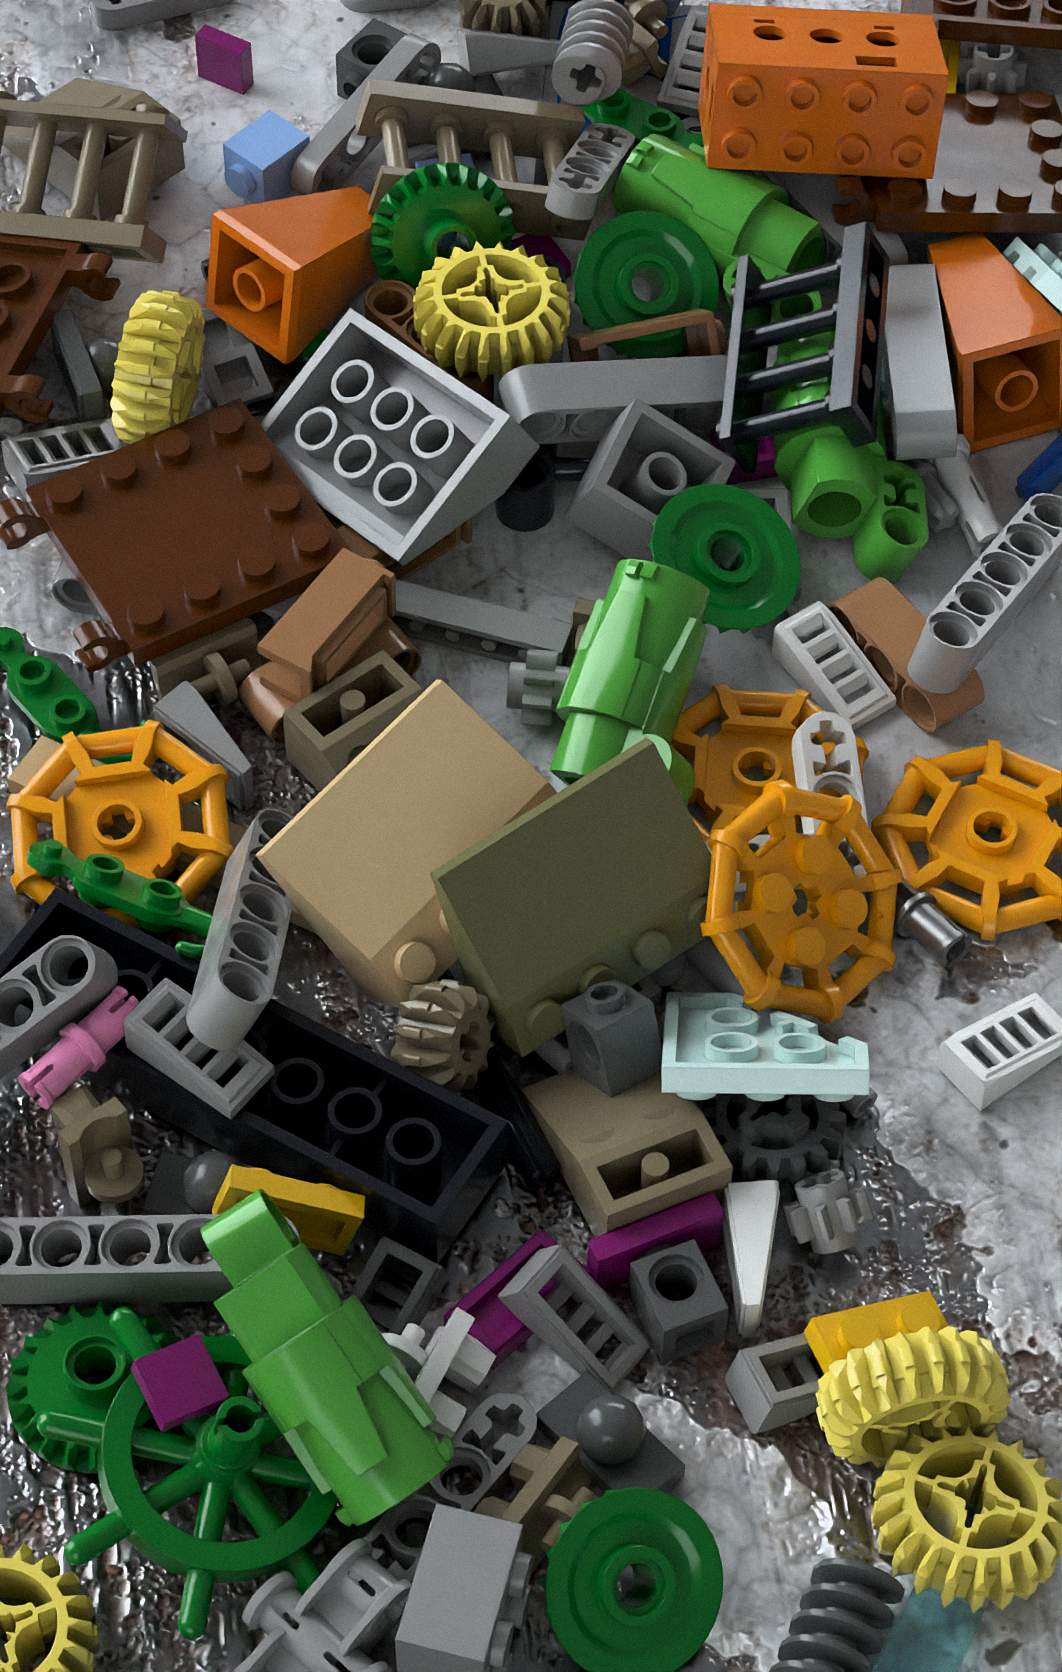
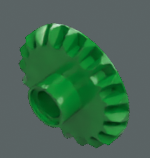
[370,162,516,291]
[572,211,719,359]
[647,483,801,634]
[6,1300,180,1473]
[540,1486,723,1672]

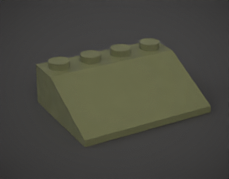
[430,738,712,1058]

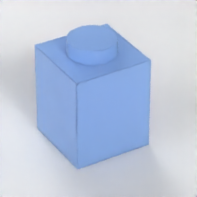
[223,110,310,204]

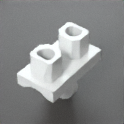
[382,1307,496,1441]

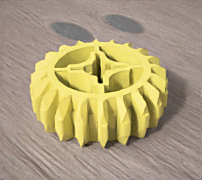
[413,241,571,382]
[110,290,206,444]
[815,1326,1011,1468]
[871,1422,1062,1614]
[0,1543,99,1672]

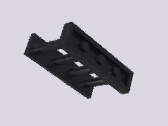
[716,222,890,475]

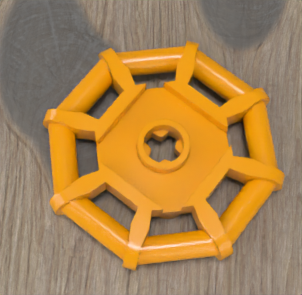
[670,683,869,842]
[5,720,235,929]
[871,739,1062,941]
[700,780,904,1024]

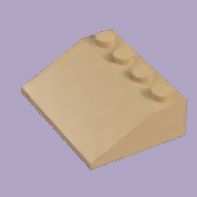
[256,680,557,1007]

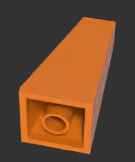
[206,186,378,365]
[928,232,1062,453]

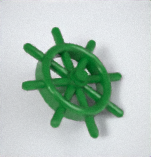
[37,1307,338,1640]

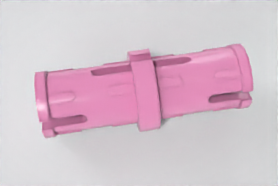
[18,986,139,1109]

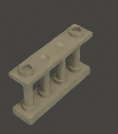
[355,78,594,241]
[0,91,188,264]

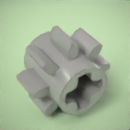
[957,42,1027,94]
[506,649,571,727]
[783,1170,874,1254]

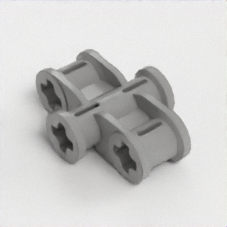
[233,1538,412,1672]

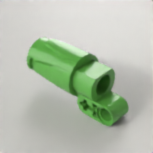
[613,134,826,346]
[771,330,929,584]
[549,559,712,806]
[200,1188,455,1526]

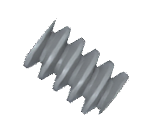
[551,0,634,106]

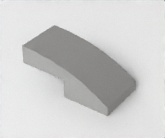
[199,309,274,408]

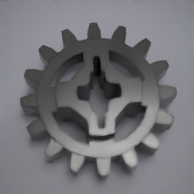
[700,1093,846,1185]

